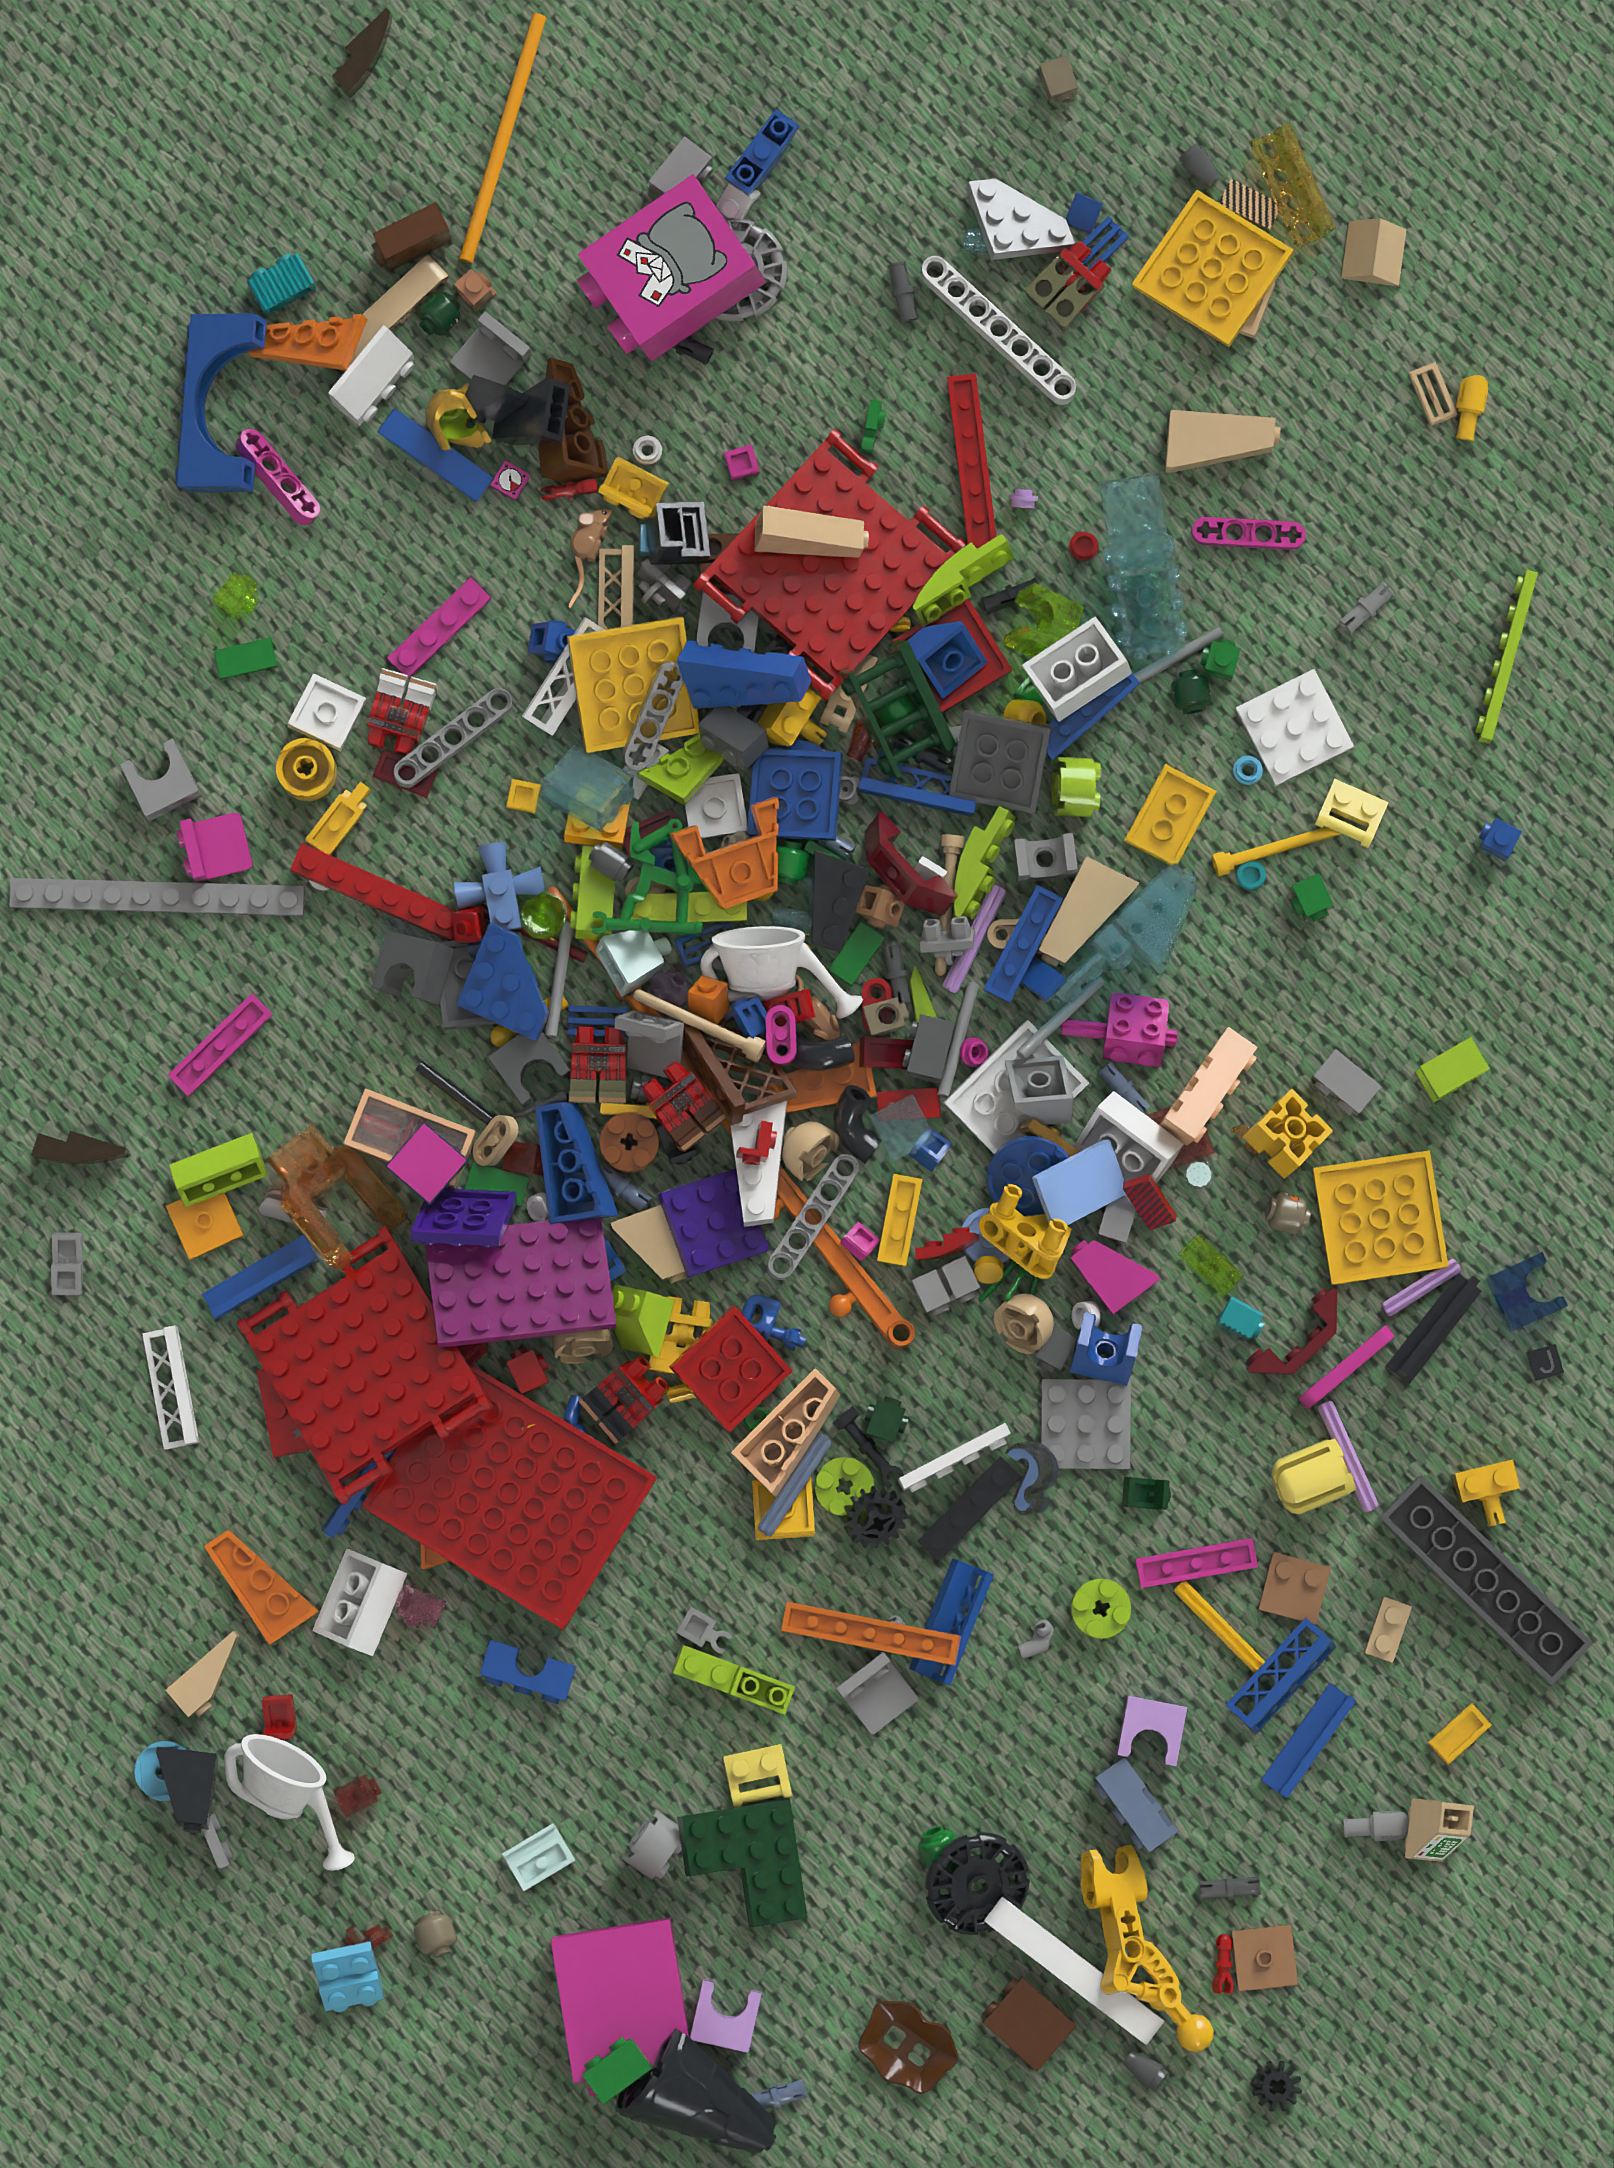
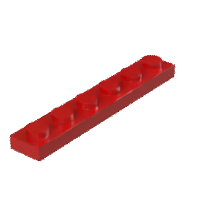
[947,373,996,549]
[290,843,457,941]

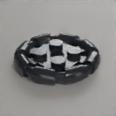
[925,1832,1030,1935]

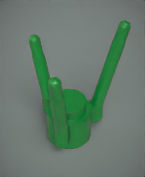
[979,1260,1040,1302]

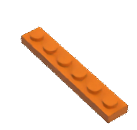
[781,1601,961,1665]

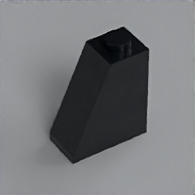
[492,378,570,445]
[156,1747,219,1833]

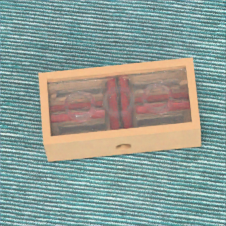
[344,1088,477,1189]

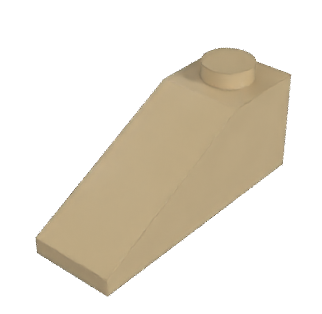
[165,1631,239,1718]

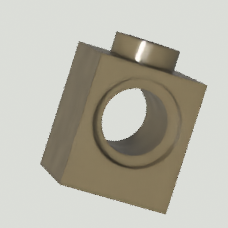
[1039,55,1078,105]
[863,997,909,1037]

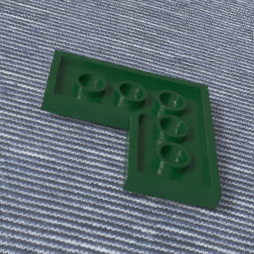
[677,1799,808,1927]

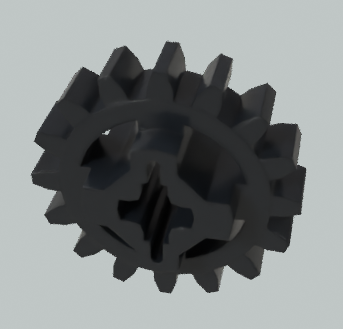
[842,1485,908,1548]

